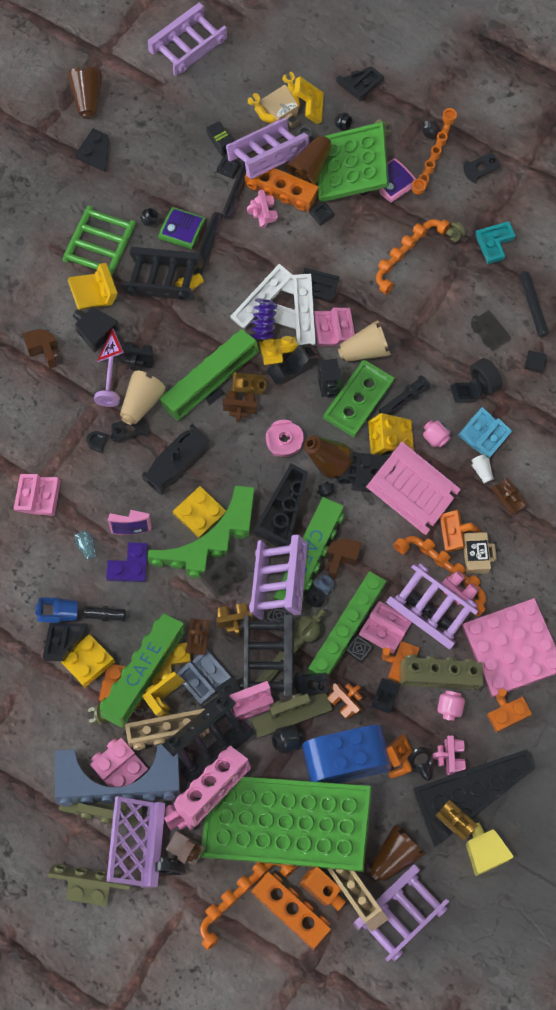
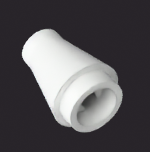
[471,454,494,484]

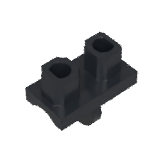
[119,341,153,371]

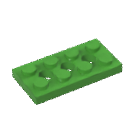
[323,359,395,438]

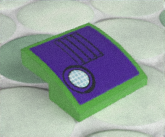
[158,207,206,249]

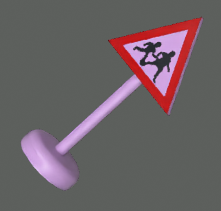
[94,329,124,407]

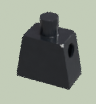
[73,307,119,353]

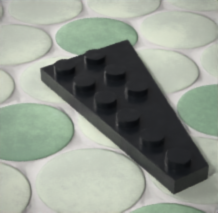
[413,749,534,848]

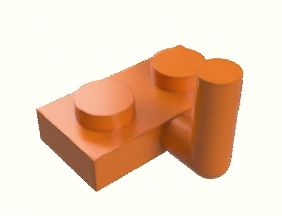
[440,510,481,552]
[381,641,420,683]
[487,688,532,733]
[386,734,413,779]

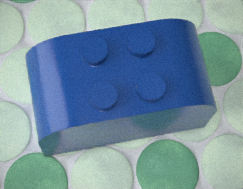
[302,725,392,784]

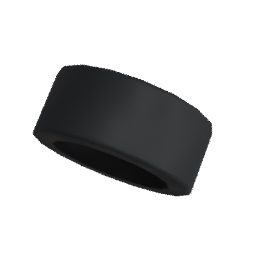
[470,358,503,395]

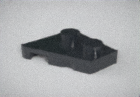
[336,66,384,101]
[75,128,109,172]
[43,623,88,661]

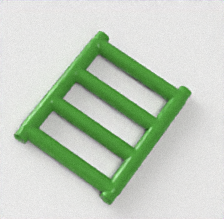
[62,206,136,277]

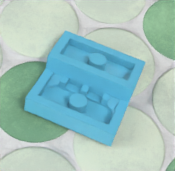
[458,407,512,458]

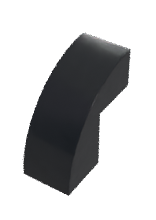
[267,343,321,385]

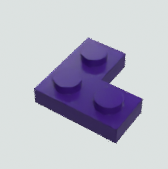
[106,542,148,582]

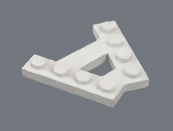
[230,264,316,346]

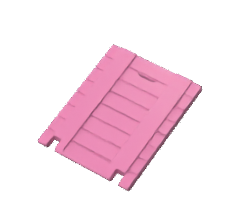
[366,442,461,535]

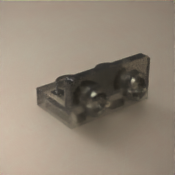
[471,310,511,351]

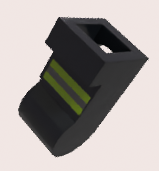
[206,121,235,157]

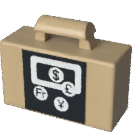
[464,532,497,574]

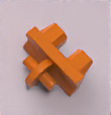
[327,683,364,719]

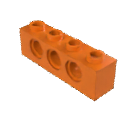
[245,168,319,212]
[251,872,331,950]

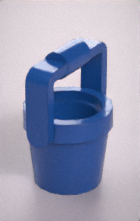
[35,597,78,623]

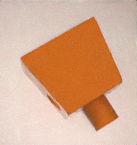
[298,867,346,911]

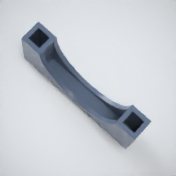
[55,744,180,807]

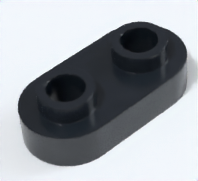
[155,858,185,875]

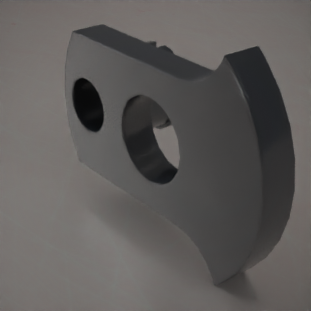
[464,152,500,183]
[111,417,149,442]
[294,671,333,695]

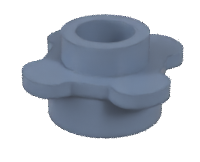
[313,575,334,595]

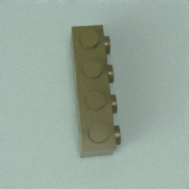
[400,655,483,690]

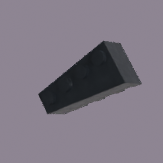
[253,463,308,547]

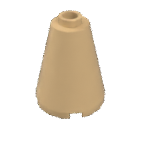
[338,320,391,362]
[120,371,166,425]

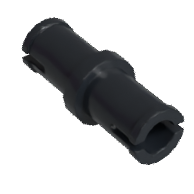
[84,606,126,622]

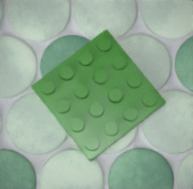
[318,122,389,202]

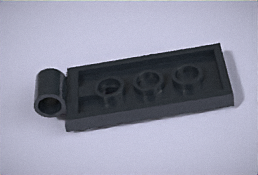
[337,452,432,492]

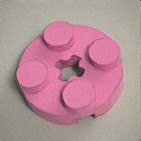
[266,420,303,457]

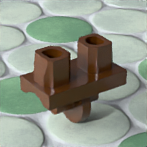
[223,391,257,422]
[491,477,528,516]
[186,618,210,656]

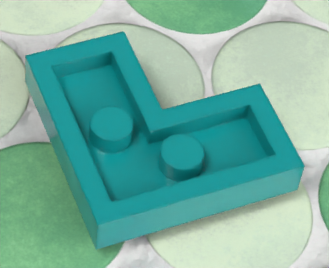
[475,221,516,264]

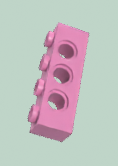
[174,746,251,827]

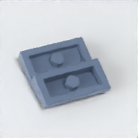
[177,649,232,705]

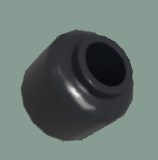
[272,725,303,754]

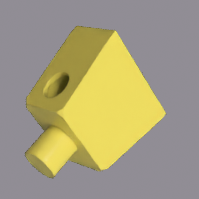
[466,822,513,876]

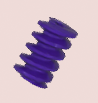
[250,298,278,339]

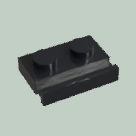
[303,268,340,303]

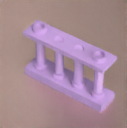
[148,2,227,77]
[226,117,309,179]
[249,535,308,620]
[386,563,479,650]
[353,864,449,962]

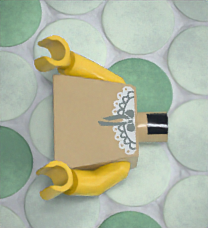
[248,72,300,128]

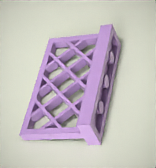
[106,797,165,888]

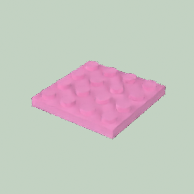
[462,598,556,698]

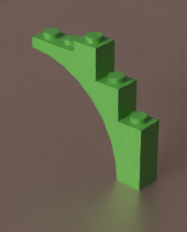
[148,486,254,578]

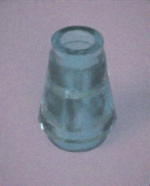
[73,530,96,560]

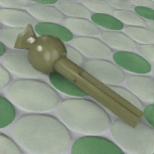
[254,608,326,682]

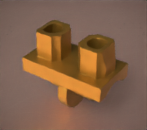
[231,372,266,394]
[217,603,253,637]
[436,800,478,842]

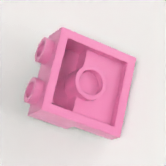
[90,738,148,787]

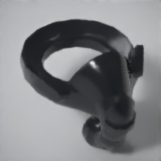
[408,747,433,781]

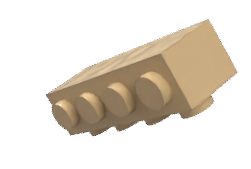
[125,708,209,750]

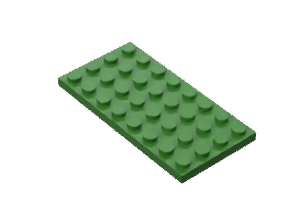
[200,777,372,872]

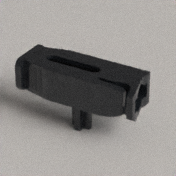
[142,424,209,495]

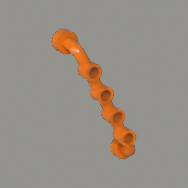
[411,108,457,195]
[376,219,451,295]
[393,536,486,616]
[200,863,297,950]

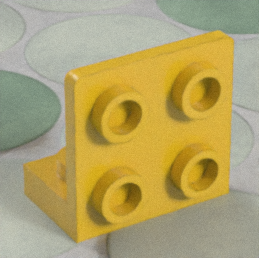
[68,263,118,310]
[368,413,414,455]
[142,671,186,717]

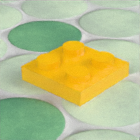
[172,486,226,538]
[60,634,115,688]

